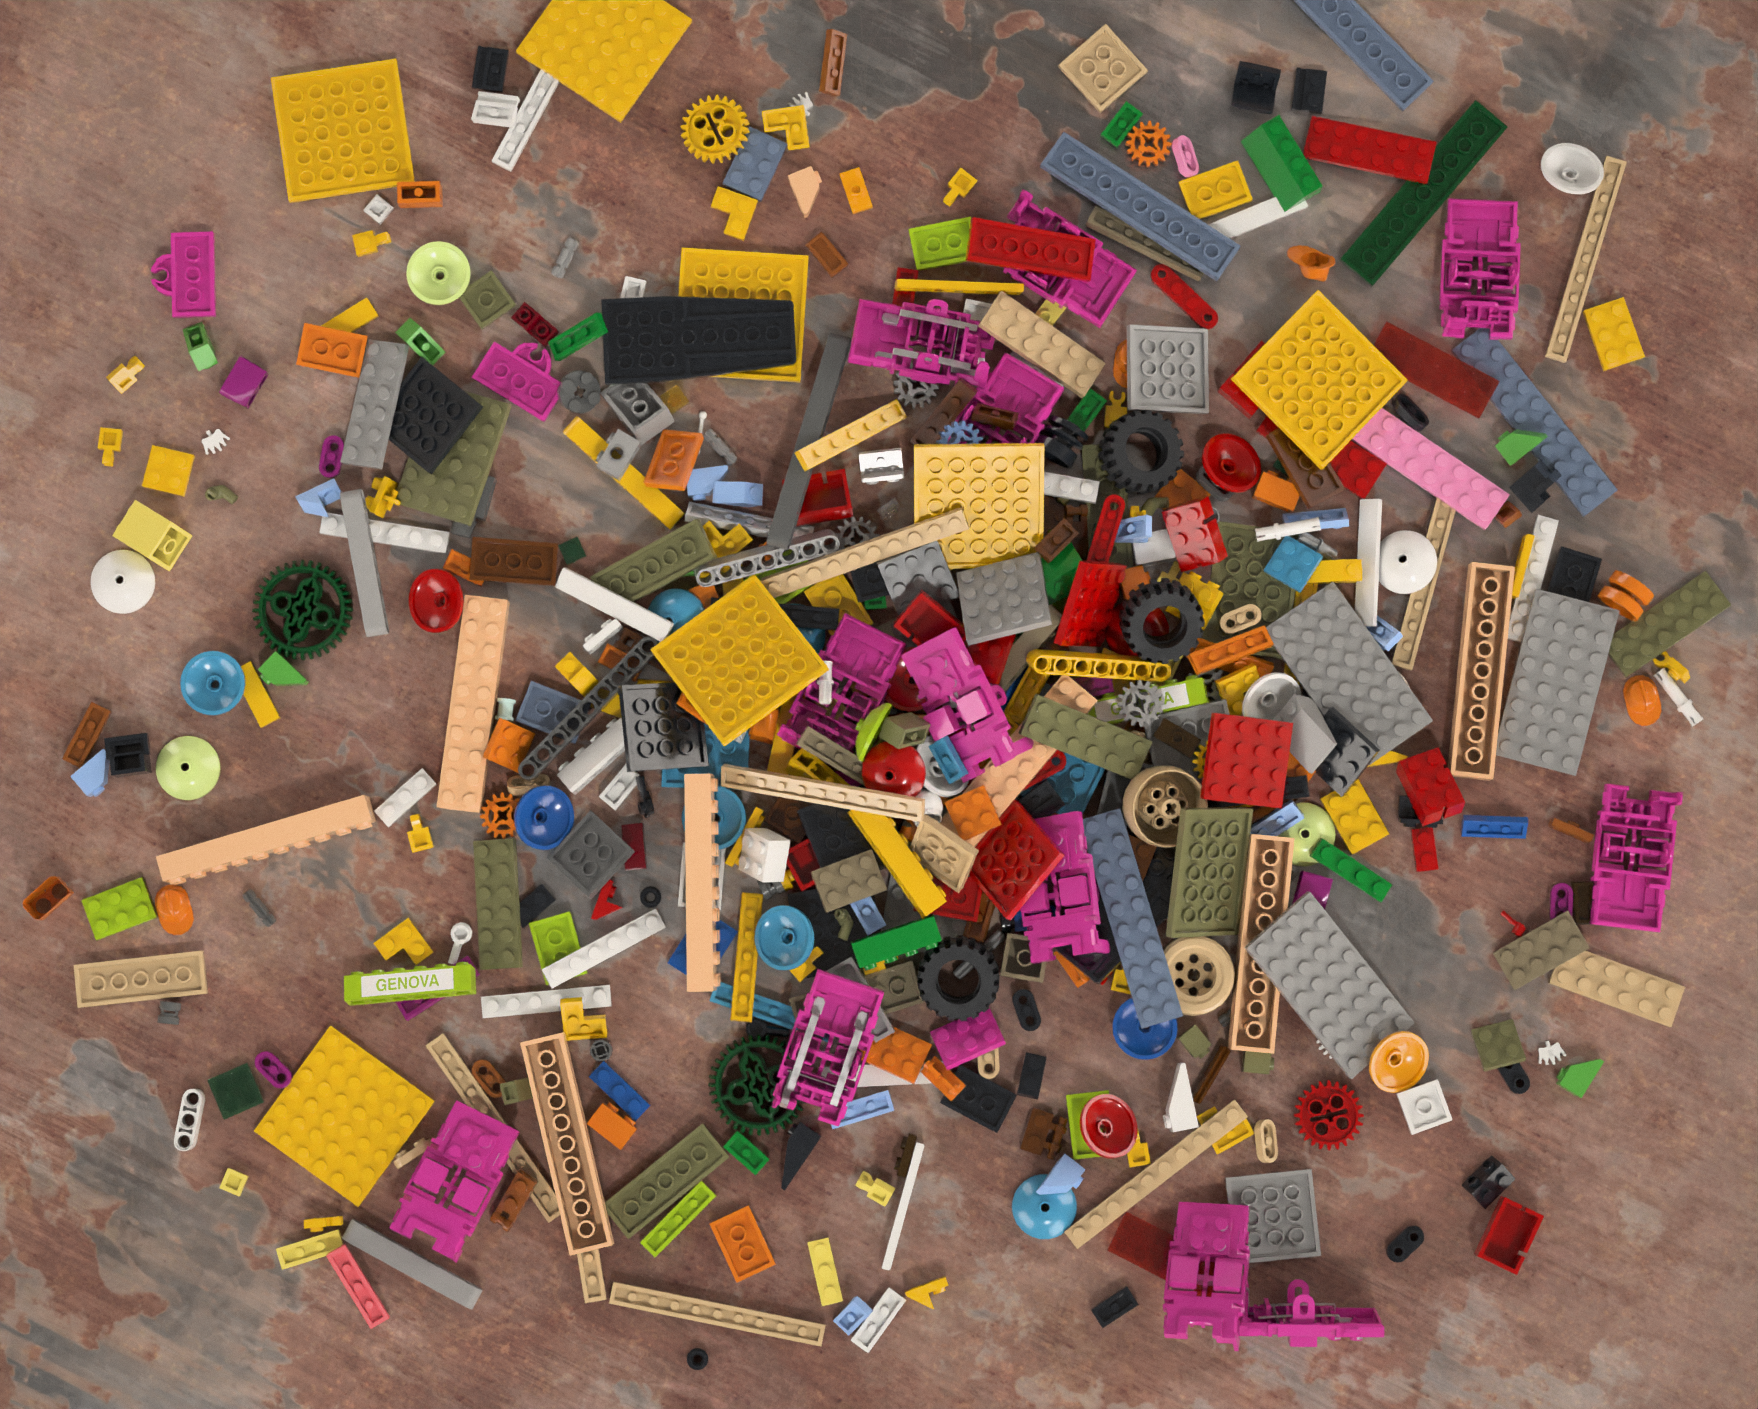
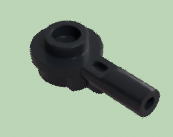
[635,775,654,818]
[746,1018,789,1039]

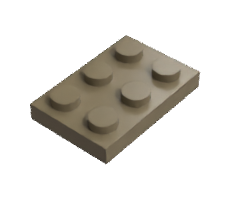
[811,849,887,913]

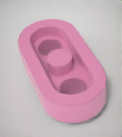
[1172,135,1199,178]

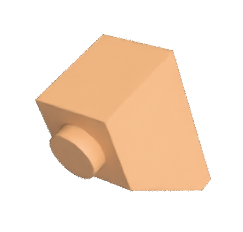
[788,166,822,218]

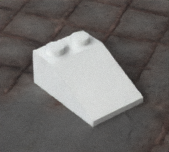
[1163,1062,1199,1132]

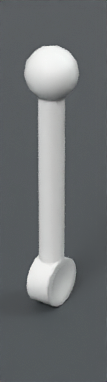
[698,411,707,455]

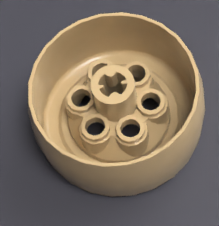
[1122,765,1208,848]
[1163,936,1235,1016]

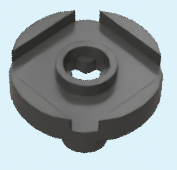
[557,371,601,413]

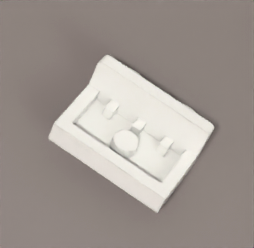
[858,448,904,485]

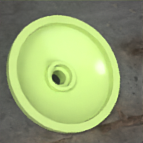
[406,241,471,305]
[156,736,221,800]
[1278,802,1336,867]

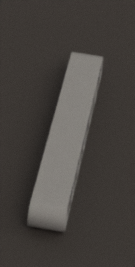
[340,489,389,637]
[694,529,840,587]
[342,1219,483,1310]

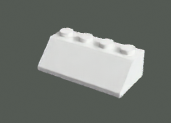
[557,718,625,795]

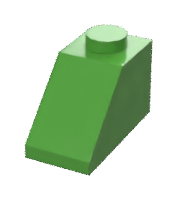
[395,318,445,365]
[183,322,218,371]
[1495,430,1548,466]
[258,651,309,686]
[1556,1059,1604,1098]

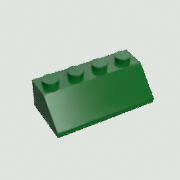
[1241,115,1323,212]
[1041,542,1082,605]
[851,915,942,971]

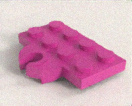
[151,231,216,318]
[472,342,561,423]

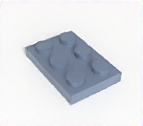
[723,126,788,202]
[515,681,591,744]

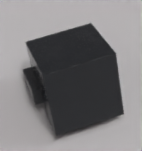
[1509,460,1562,513]
[104,733,152,778]

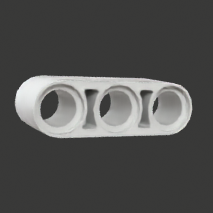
[174,1089,205,1151]

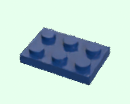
[667,920,738,975]

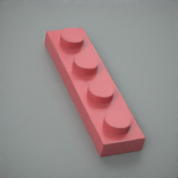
[326,1243,390,1329]

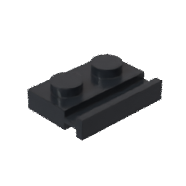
[472,46,509,93]
[1291,67,1327,114]
[1017,779,1065,819]

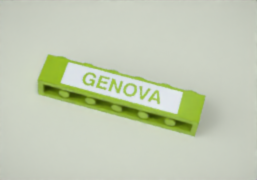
[1088,675,1209,724]
[344,962,476,1006]

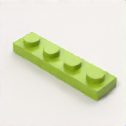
[640,1180,717,1257]

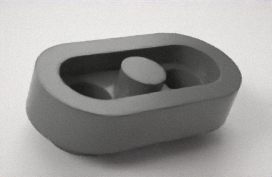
[1196,466,1234,502]

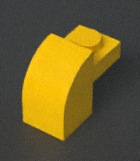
[555,652,599,698]

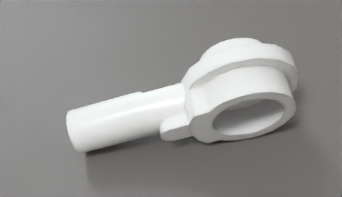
[448,922,472,964]

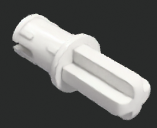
[817,661,834,705]

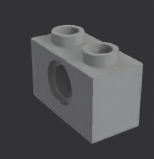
[596,429,641,481]

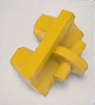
[365,476,401,518]

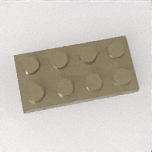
[1493,911,1590,991]

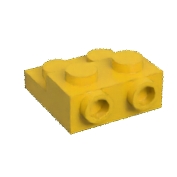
[1165,571,1224,631]

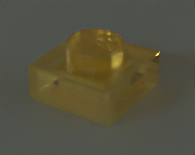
[660,385,689,415]

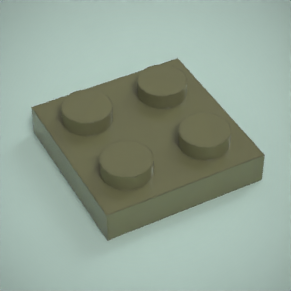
[459,270,517,330]
[1471,1019,1526,1072]

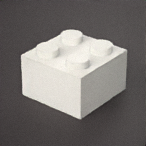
[738,828,790,882]

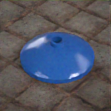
[514,785,574,850]
[1113,998,1178,1060]

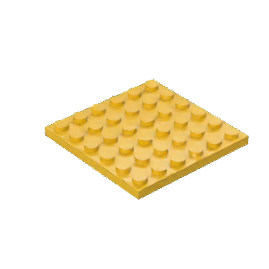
[516,0,692,123]
[271,59,415,203]
[678,248,809,383]
[1231,290,1408,470]
[914,443,1044,569]
[650,574,829,746]
[254,1026,435,1207]

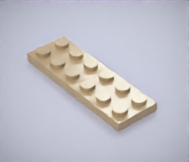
[978,291,1105,398]
[74,951,208,1008]
[1548,951,1685,1027]

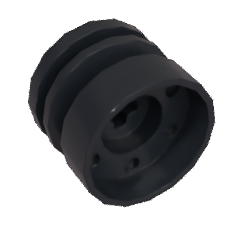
[1035,415,1089,469]

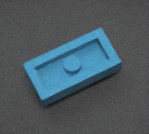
[929,736,968,784]

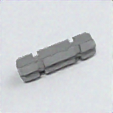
[551,238,579,278]
[703,429,737,466]

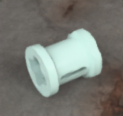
[495,698,516,722]

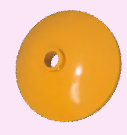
[1369,1031,1429,1093]

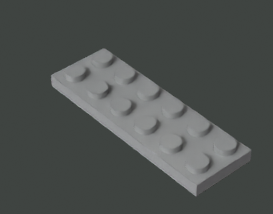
[341,339,409,470]

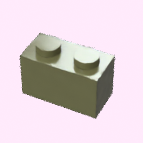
[879,712,931,749]

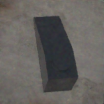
[781,1121,822,1190]

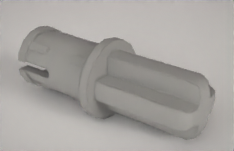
[1297,532,1338,560]

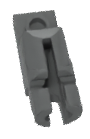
[450,476,497,538]

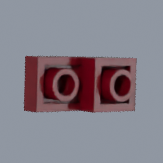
[511,302,559,348]
[621,823,647,871]

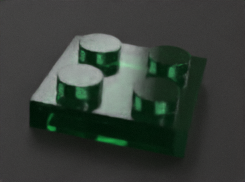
[207,1063,265,1120]

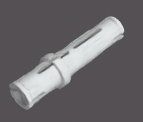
[1255,517,1321,542]
[1653,668,1703,727]

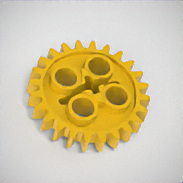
[681,95,750,164]

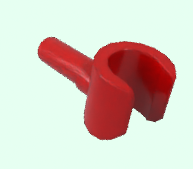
[1500,911,1525,937]

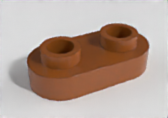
[472,1060,506,1098]

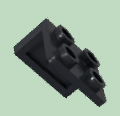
[1231,61,1281,114]

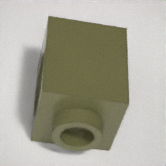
[1177,1024,1212,1059]
[1242,1051,1274,1074]
[500,1077,533,1105]

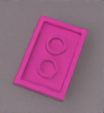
[930,1008,1006,1070]

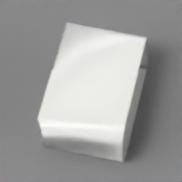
[1131,529,1177,567]

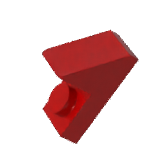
[591,880,623,920]

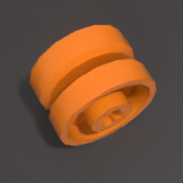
[1597,570,1654,622]

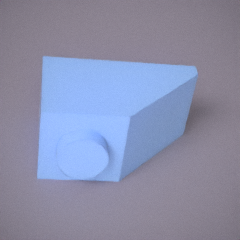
[687,465,729,501]
[712,481,763,507]
[70,748,109,797]
[1036,1154,1085,1195]

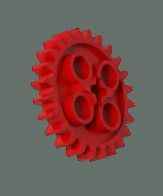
[1293,1080,1364,1151]

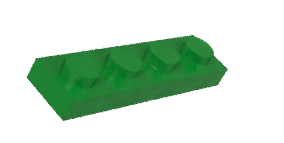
[1310,838,1392,903]

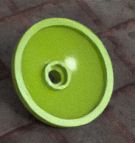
[855,703,892,762]

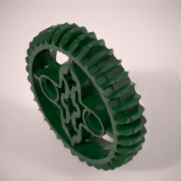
[252,560,354,660]
[708,1034,806,1136]

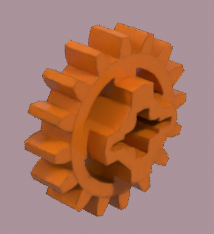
[1125,121,1172,168]
[480,792,520,839]

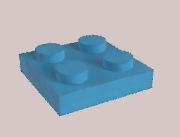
[1263,536,1323,593]

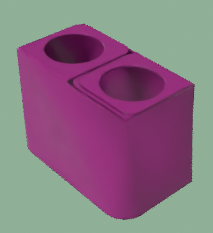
[219,355,269,409]
[1292,870,1333,910]

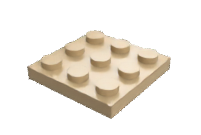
[1058,24,1148,113]
[909,814,979,893]

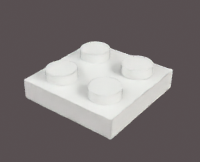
[1396,1079,1452,1135]

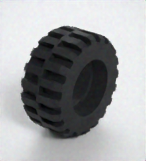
[1098,410,1184,494]
[1119,578,1205,664]
[917,935,999,1021]

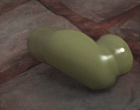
[205,485,238,505]
[834,908,854,941]

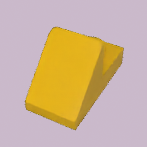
[905,1276,948,1309]

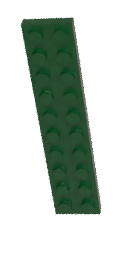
[1339,100,1508,287]

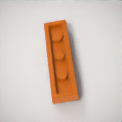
[1188,625,1274,675]
[1186,638,1274,678]

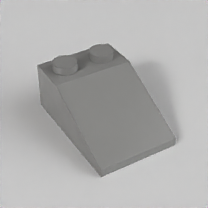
[600,383,675,446]
[1273,694,1337,773]

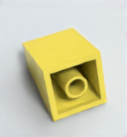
[112,500,192,572]

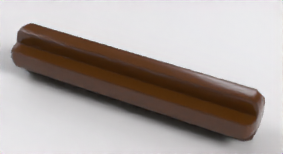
[1192,1045,1231,1104]

